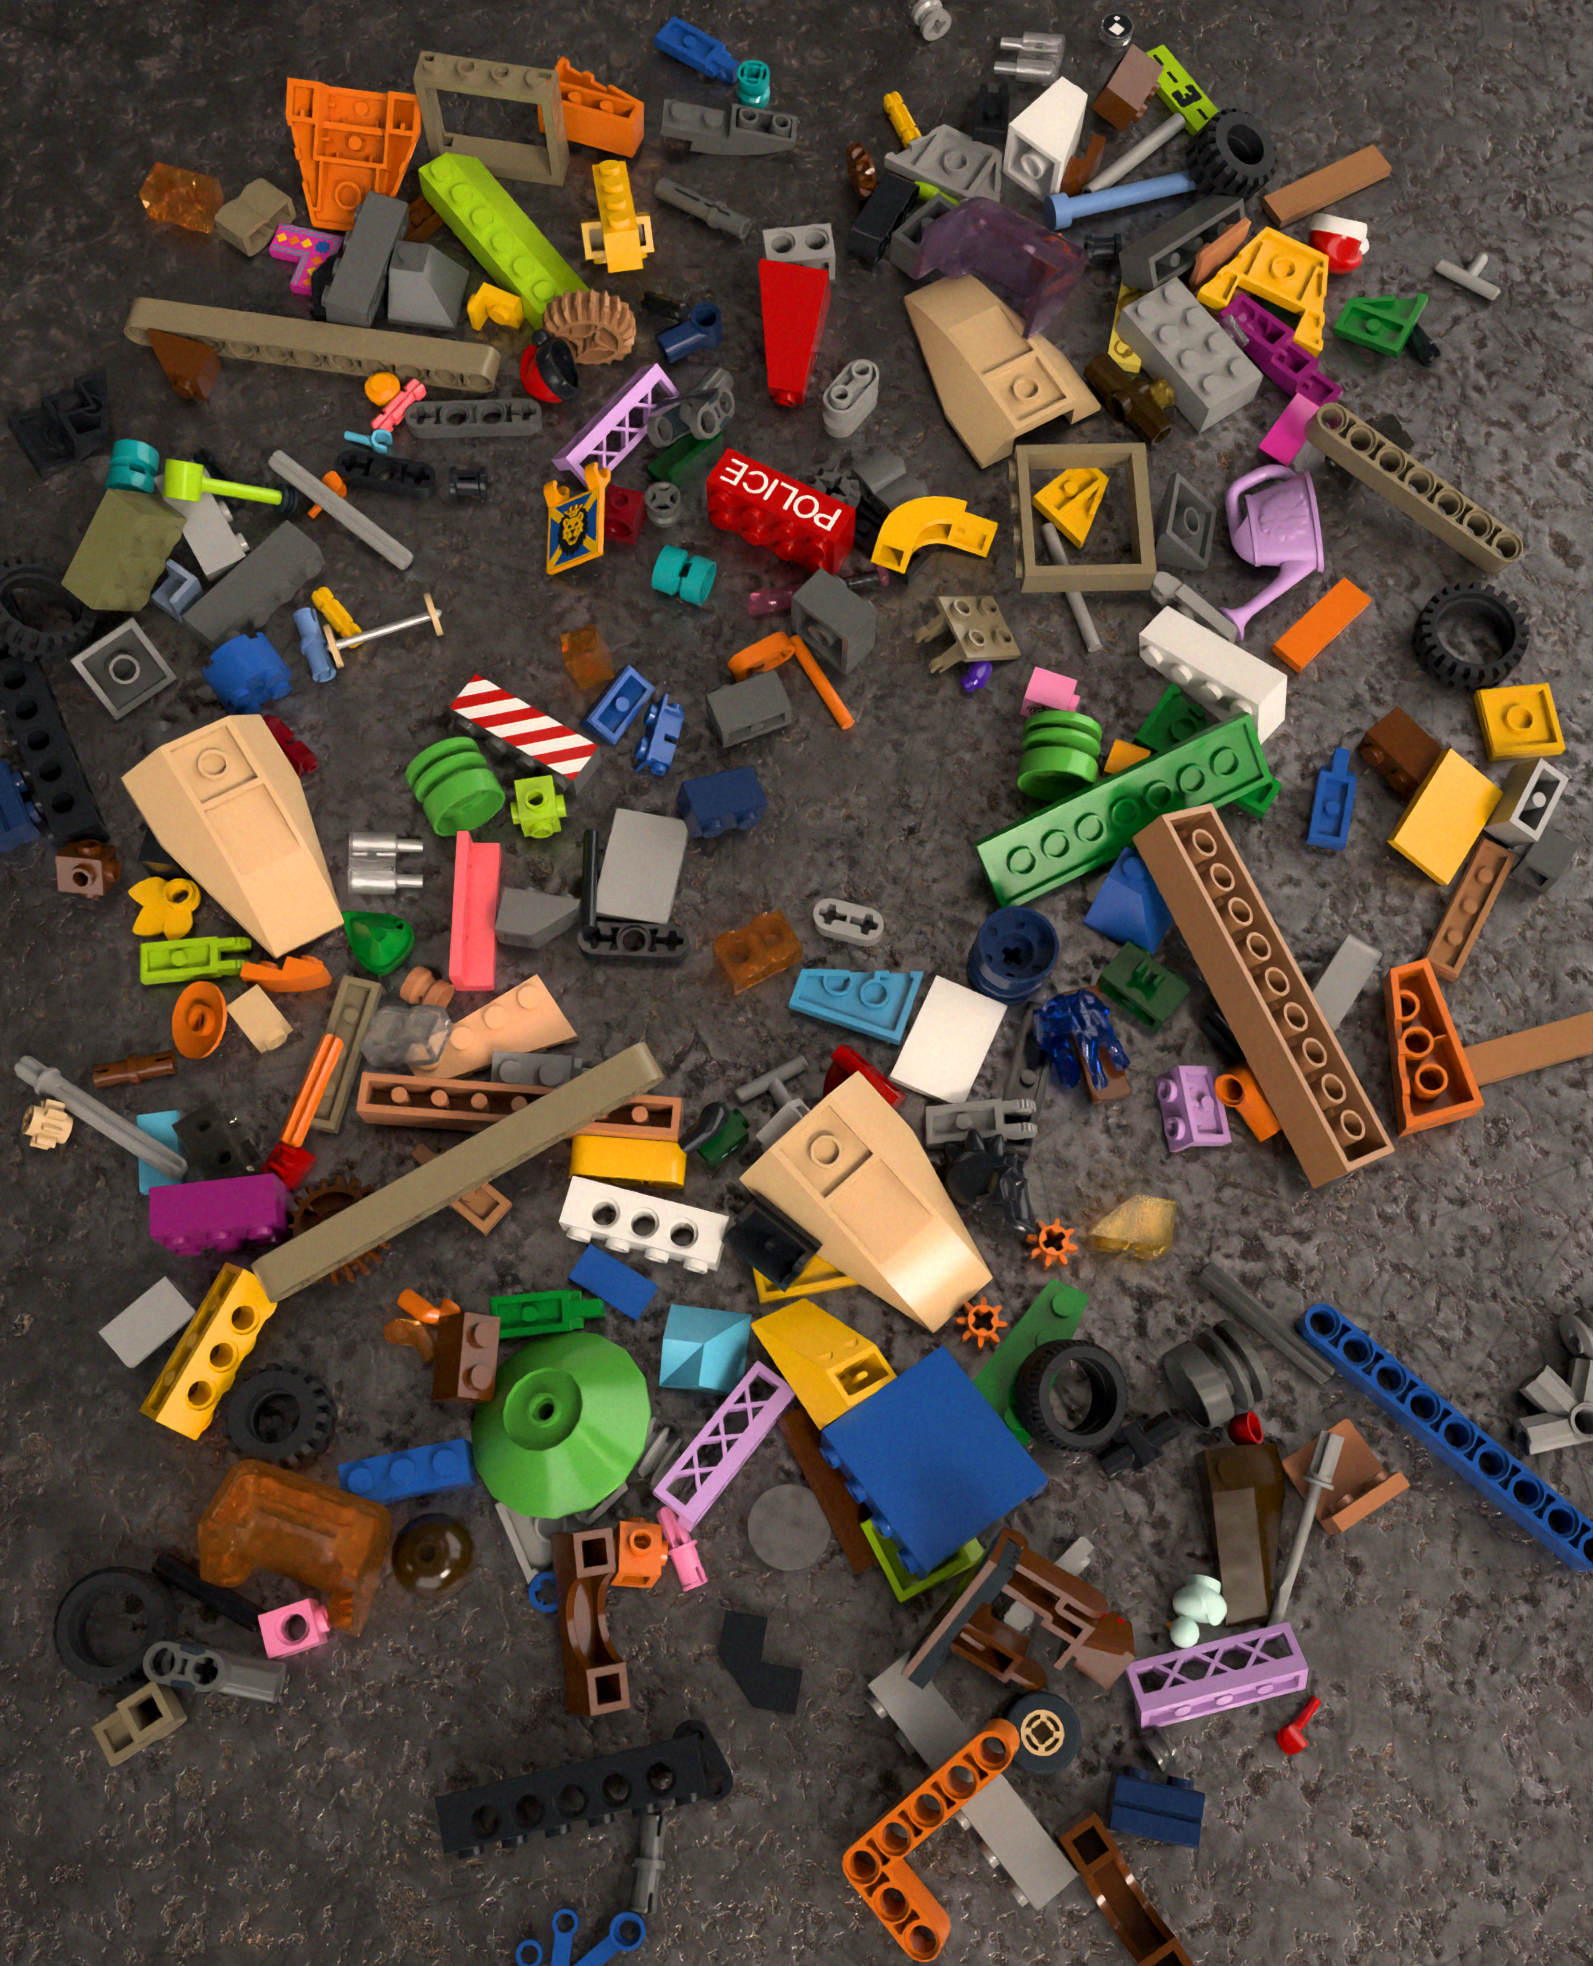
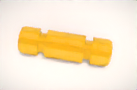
[883,91,922,149]
[311,586,363,648]

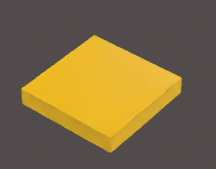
[1473,683,1566,762]

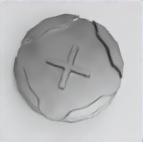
[747,1484,831,1571]

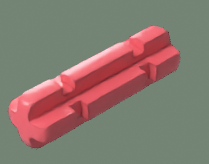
[370,378,427,433]

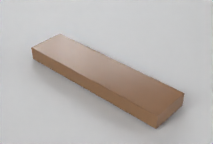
[1261,144,1392,229]
[1420,837,1517,982]
[1463,1011,1593,1087]

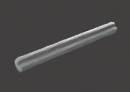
[268,450,414,570]

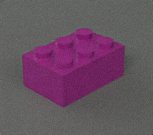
[149,1173,293,1257]

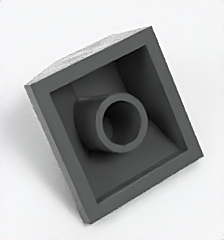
[388,240,470,332]

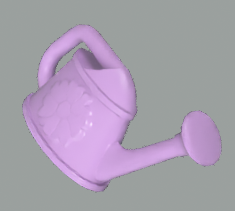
[1217,465,1324,642]

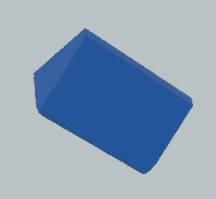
[579,665,656,745]

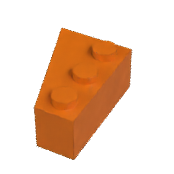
[537,56,644,158]

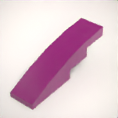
[1218,293,1344,407]

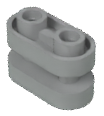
[822,359,879,438]

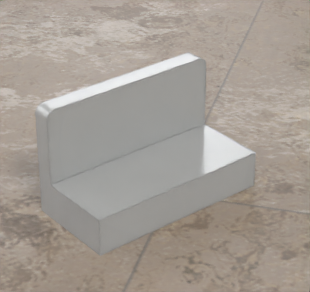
[99,1276,196,1368]

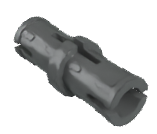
[628,1815,668,1914]

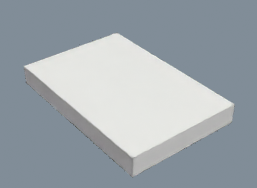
[889,975,1008,1104]

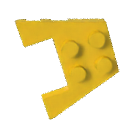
[1196,226,1329,358]

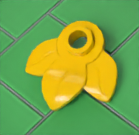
[128,877,201,941]

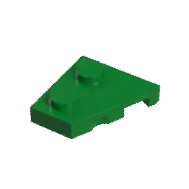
[1333,293,1429,359]

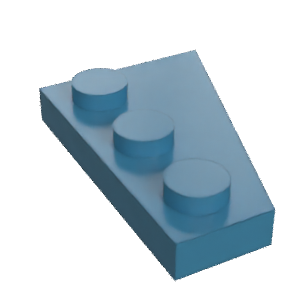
[789,969,924,1045]

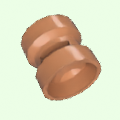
[400,965,455,1018]

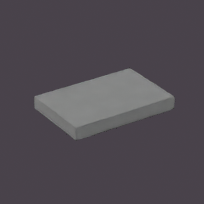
[596,808,689,924]

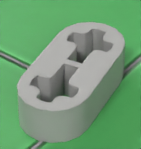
[813,898,884,947]

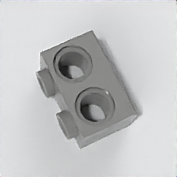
[762,223,836,280]

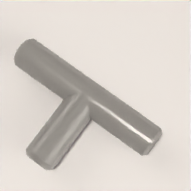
[1434,252,1500,301]
[734,1055,808,1109]

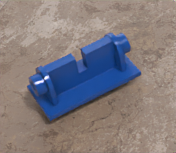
[634,694,685,776]

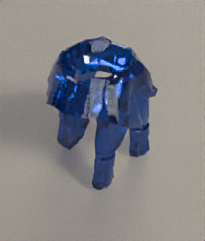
[1032,989,1131,1090]

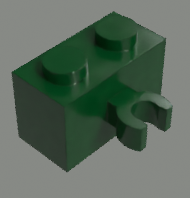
[1096,941,1191,1034]

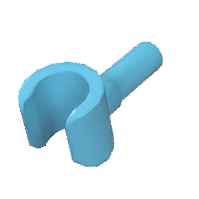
[344,429,393,455]

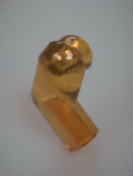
[383,1318,436,1364]

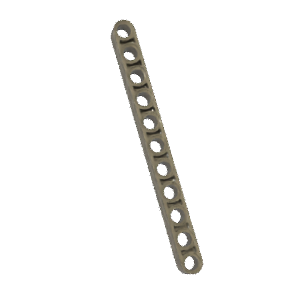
[123,297,501,393]
[251,1042,665,1303]

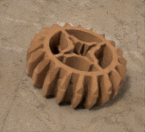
[541,288,636,365]

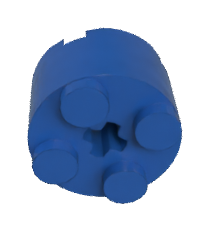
[202,632,292,715]

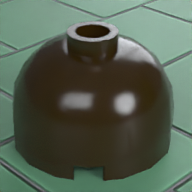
[391,1513,478,1600]

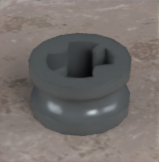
[1140,1726,1181,1773]

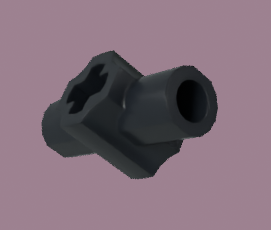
[1095,1411,1180,1479]

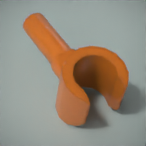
[306,471,347,519]

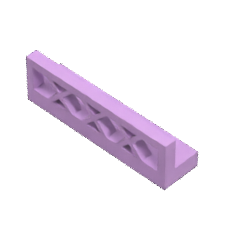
[551,363,680,491]
[652,1360,796,1533]
[1124,1622,1309,1732]

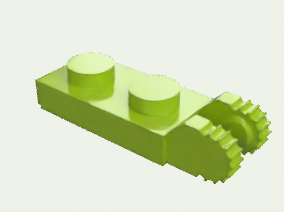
[140,936,252,985]

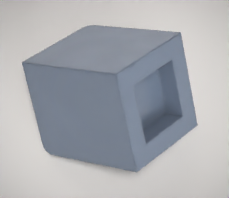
[151,559,204,624]

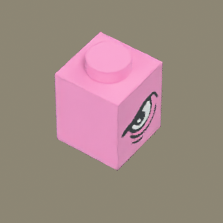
[1020,667,1080,717]

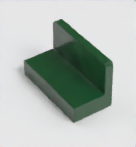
[647,431,723,490]

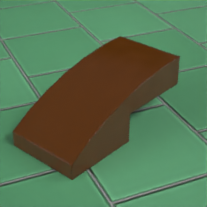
[1059,134,1106,198]

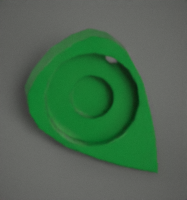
[341,911,416,976]

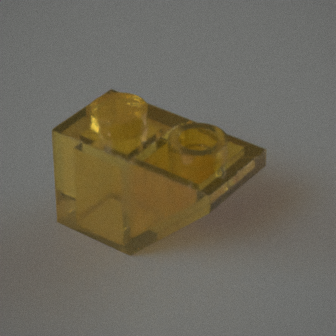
[1085,1194,1177,1260]

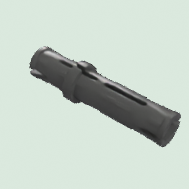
[654,177,751,239]

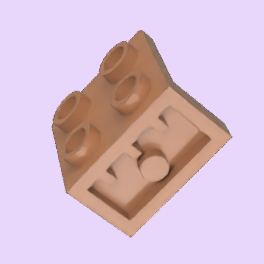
[1188,217,1253,322]
[1281,1419,1410,1535]

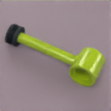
[162,459,298,514]

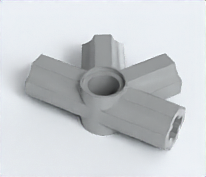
[1513,1358,1593,1456]

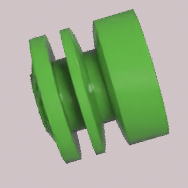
[1017,710,1102,803]
[405,737,506,836]

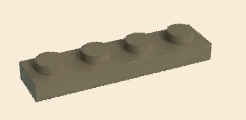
[309,975,383,1134]

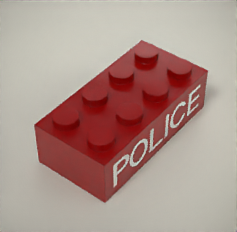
[706,447,856,575]

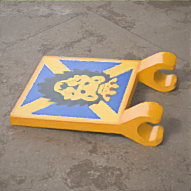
[543,462,611,575]

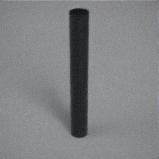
[580,829,599,934]

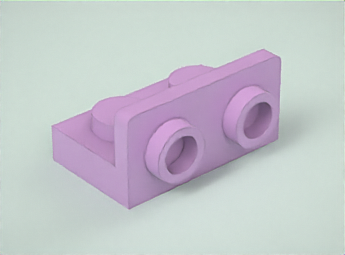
[1155,1065,1232,1152]

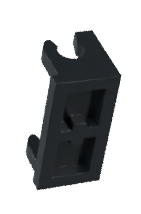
[722,1194,823,1293]

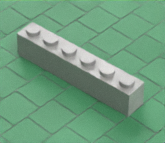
[865,1651,1078,1911]

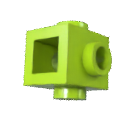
[510,775,567,838]

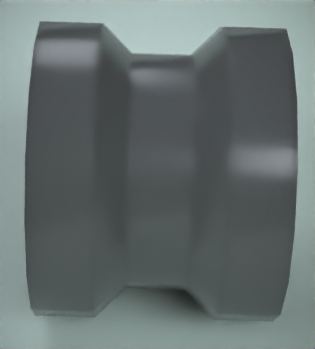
[645,481,682,528]

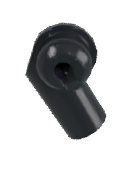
[678,1102,730,1155]

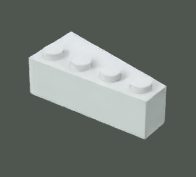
[1139,606,1287,745]

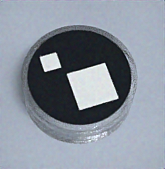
[1100,13,1134,47]

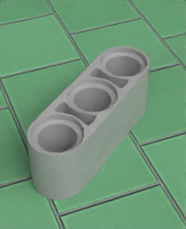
[1311,933,1383,1033]

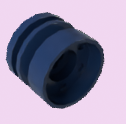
[966,905,1059,1005]

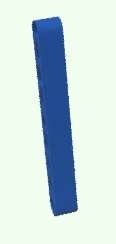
[1295,1303,1593,1572]

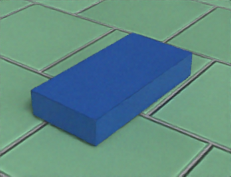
[568,1244,659,1322]

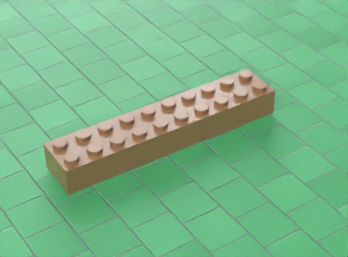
[1132,803,1396,1189]

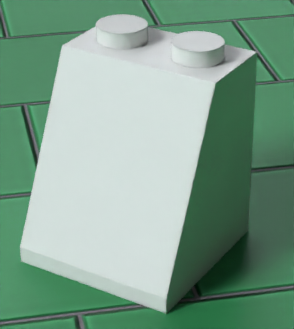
[1002,76,1088,203]

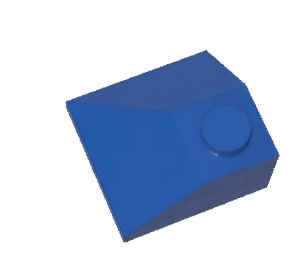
[1082,846,1174,955]

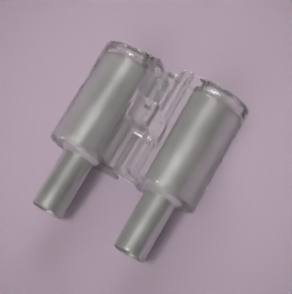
[994,31,1065,86]
[348,830,423,895]

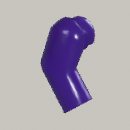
[960,661,992,692]

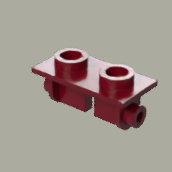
[254,713,319,779]

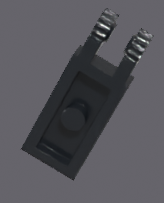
[972,81,1010,145]

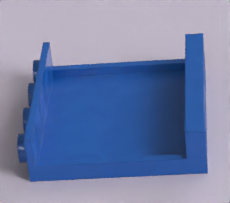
[819,1345,1049,1581]

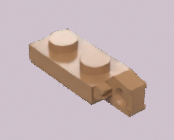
[410,1142,513,1236]

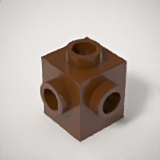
[55,839,121,898]

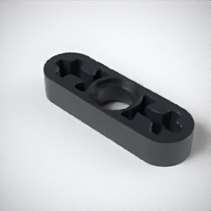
[335,450,438,499]
[578,922,690,964]

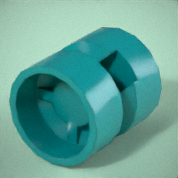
[104,439,160,494]
[651,544,717,606]

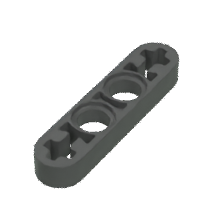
[404,398,544,439]

